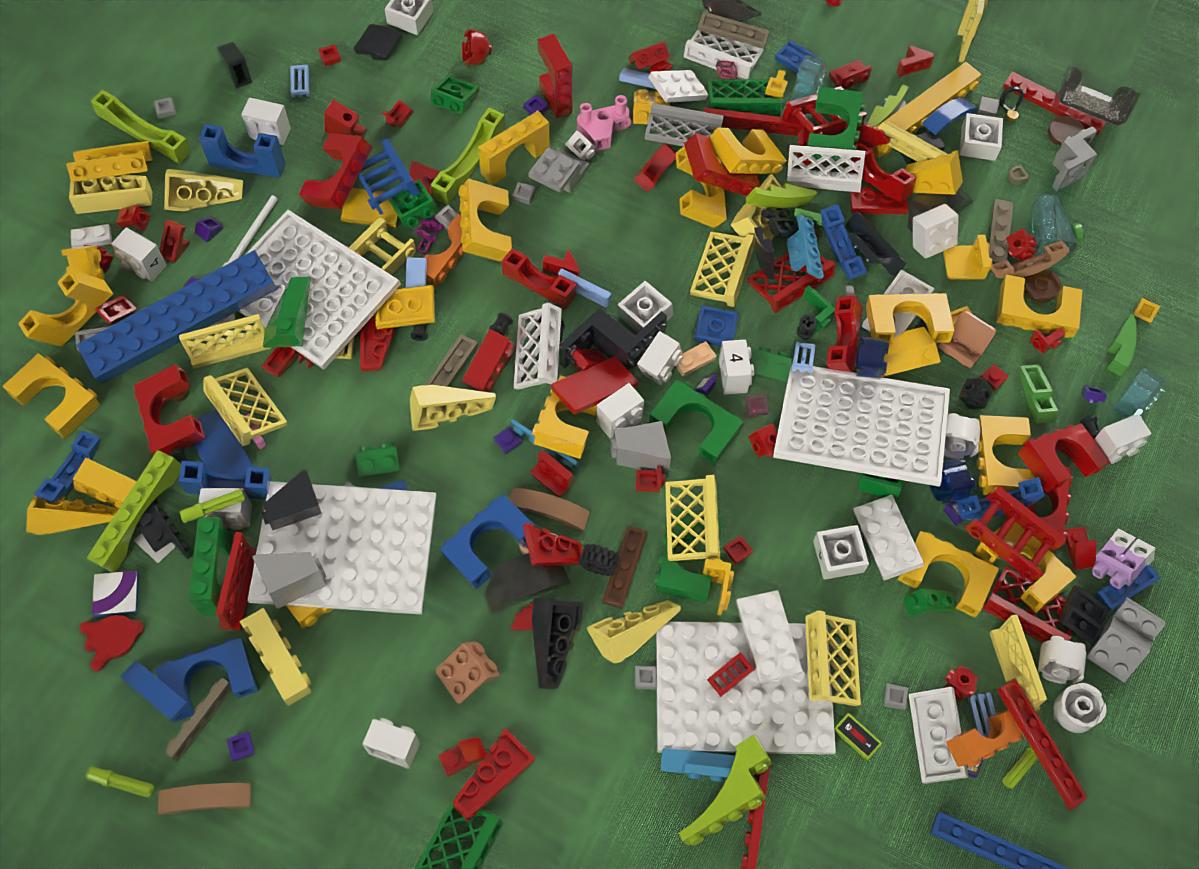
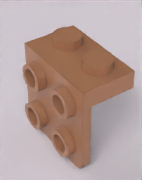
[938,310,996,369]
[436,641,500,703]

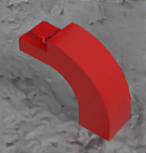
[633,143,677,192]

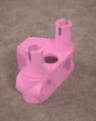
[577,95,631,151]

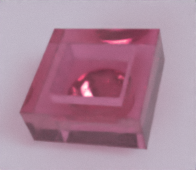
[715,61,738,79]
[745,393,769,417]

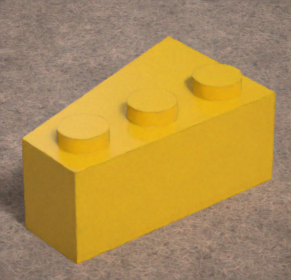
[904,150,963,195]
[61,245,104,302]
[73,458,137,509]

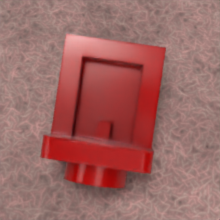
[382,99,414,128]
[116,205,150,231]
[1030,328,1066,354]
[635,466,665,492]

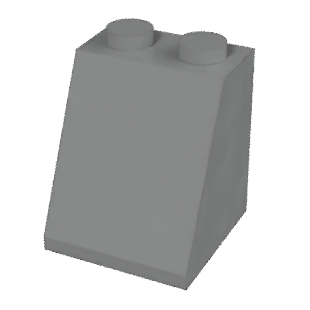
[610,421,671,475]
[252,552,327,609]

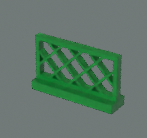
[708,79,782,117]
[415,797,504,869]

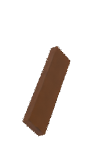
[602,526,647,609]

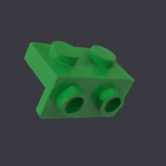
[750,346,793,382]
[355,442,400,477]

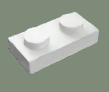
[71,224,112,247]

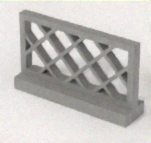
[644,103,723,146]

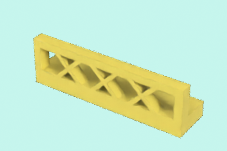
[879,121,948,162]

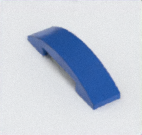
[922,98,978,135]
[820,204,867,280]
[34,431,101,503]
[957,477,1045,519]
[120,660,189,722]

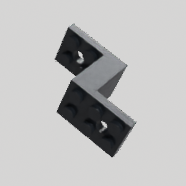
[559,308,667,370]

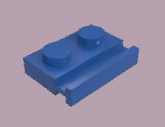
[775,40,818,77]

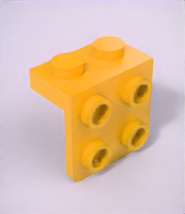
[633,89,670,124]
[943,235,992,280]
[702,558,734,615]

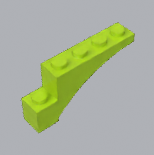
[678,735,772,846]

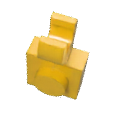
[765,70,788,98]

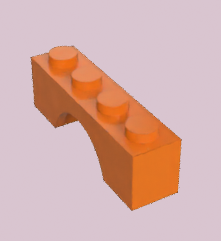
[424,214,466,288]
[945,709,1023,768]

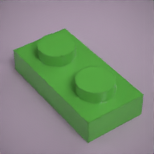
[794,207,823,226]

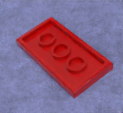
[551,356,639,415]

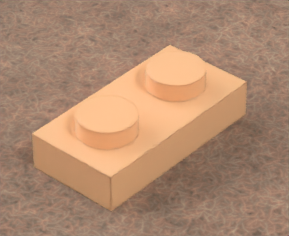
[676,342,716,377]

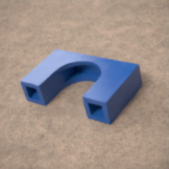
[199,124,285,178]
[179,461,273,500]
[440,494,536,590]
[155,638,259,723]

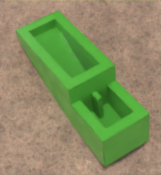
[1107,314,1137,376]
[1019,364,1058,424]

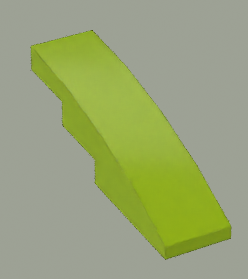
[868,85,909,127]
[746,183,817,208]

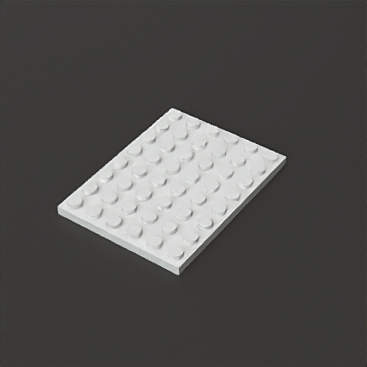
[238,210,401,369]
[773,363,950,487]
[248,482,437,614]
[656,622,836,754]

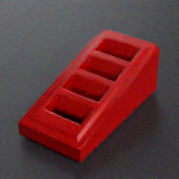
[707,652,755,697]

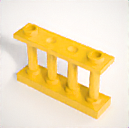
[66,141,153,182]

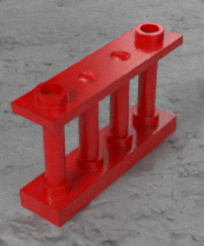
[782,86,867,143]
[964,485,1066,582]

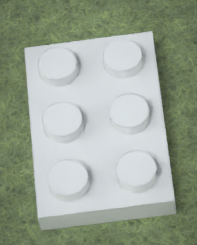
[648,70,709,103]

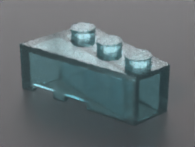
[792,54,827,100]
[1032,193,1078,256]
[1113,368,1166,418]

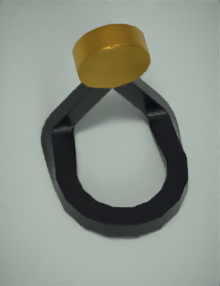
[999,87,1024,121]

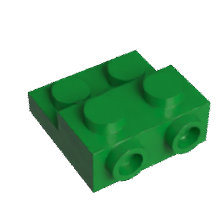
[430,75,479,114]
[388,179,438,228]

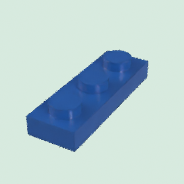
[1096,565,1160,612]

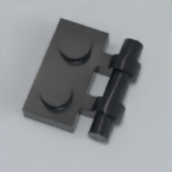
[761,208,799,237]

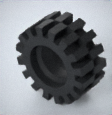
[579,544,620,576]

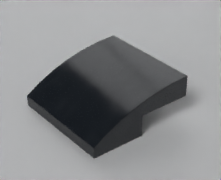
[353,24,403,61]
[754,227,775,280]
[1060,586,1110,646]

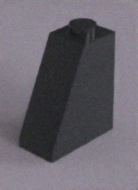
[217,41,253,89]
[261,469,322,530]

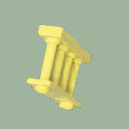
[348,217,416,275]

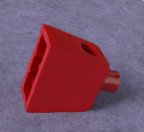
[324,100,367,138]

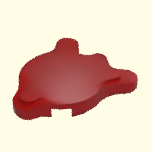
[79,615,145,672]

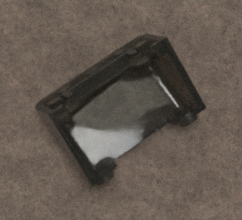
[1058,65,1141,125]

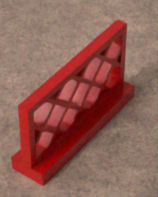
[747,253,835,314]
[216,532,257,632]
[982,565,1072,643]

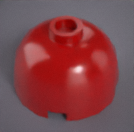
[462,29,492,66]

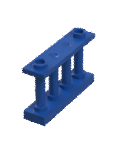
[358,138,419,215]

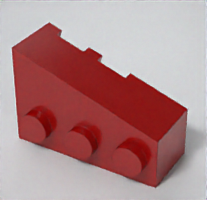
[462,329,517,392]

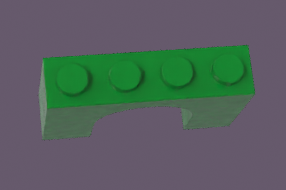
[807,87,866,164]
[649,380,744,465]
[654,508,723,603]
[188,517,232,616]

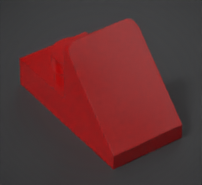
[896,46,934,77]
[159,220,190,263]
[543,249,580,277]
[95,295,136,326]
[572,349,607,372]
[1064,527,1097,571]
[438,737,487,777]

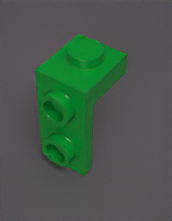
[803,285,835,332]
[904,588,956,618]

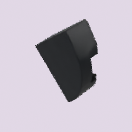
[168,446,187,464]

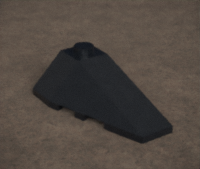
[532,598,583,689]

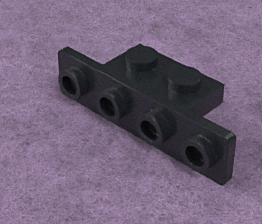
[846,212,906,276]
[137,498,191,559]

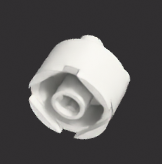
[944,413,981,459]
[1038,636,1086,684]
[1053,683,1106,733]

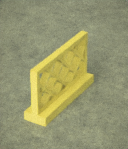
[957,0,988,63]
[690,232,755,307]
[179,314,270,369]
[203,368,287,446]
[665,475,720,561]
[805,611,861,706]
[989,615,1047,711]

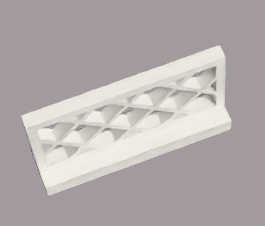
[684,30,764,79]
[787,145,865,192]
[514,303,562,390]

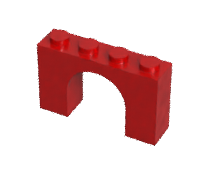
[537,34,572,119]
[298,133,372,210]
[684,133,760,196]
[134,364,206,455]
[1018,423,1111,493]

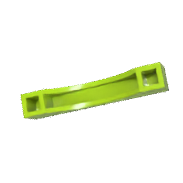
[90,89,191,164]
[431,107,505,205]
[87,450,181,573]

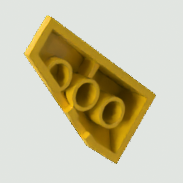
[855,327,941,377]
[26,496,118,535]

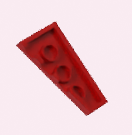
[452,728,535,821]

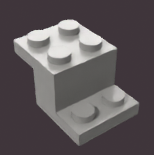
[1052,126,1097,191]
[529,147,589,193]
[1086,597,1166,683]

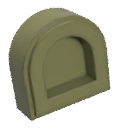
[1007,164,1030,185]

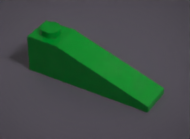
[263,277,311,348]

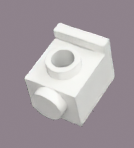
[565,131,596,161]

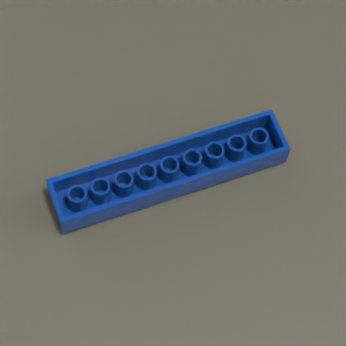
[77,250,277,384]

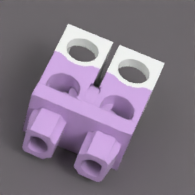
[1092,528,1155,589]

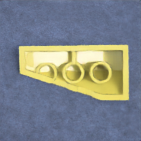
[587,600,681,664]

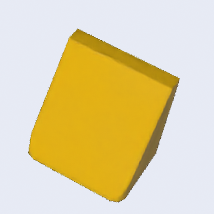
[1133,298,1160,324]

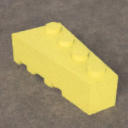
[69,175,153,214]
[240,608,312,706]

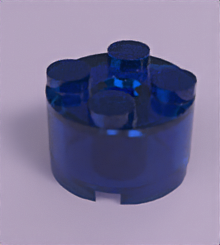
[855,337,889,378]
[929,459,975,504]

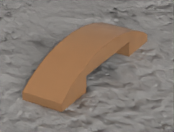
[990,240,1069,278]
[509,488,590,531]
[158,783,251,815]

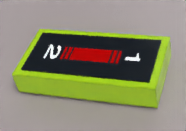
[834,713,882,761]

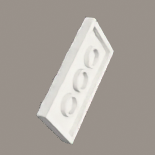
[862,270,934,338]
[853,495,924,581]
[736,590,803,683]
[909,687,968,784]

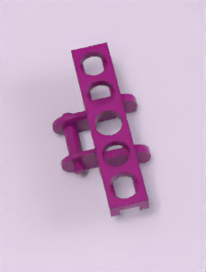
[415,212,443,255]

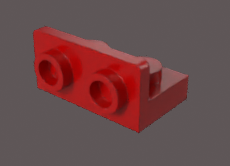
[628,41,670,70]
[829,59,872,89]
[530,450,573,498]

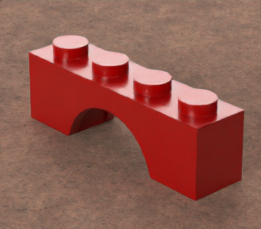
[844,142,917,202]
[501,248,576,309]
[826,296,863,373]
[1040,466,1073,543]

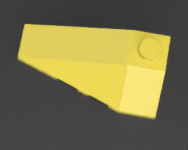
[164,169,243,212]
[731,174,781,243]
[410,385,496,431]

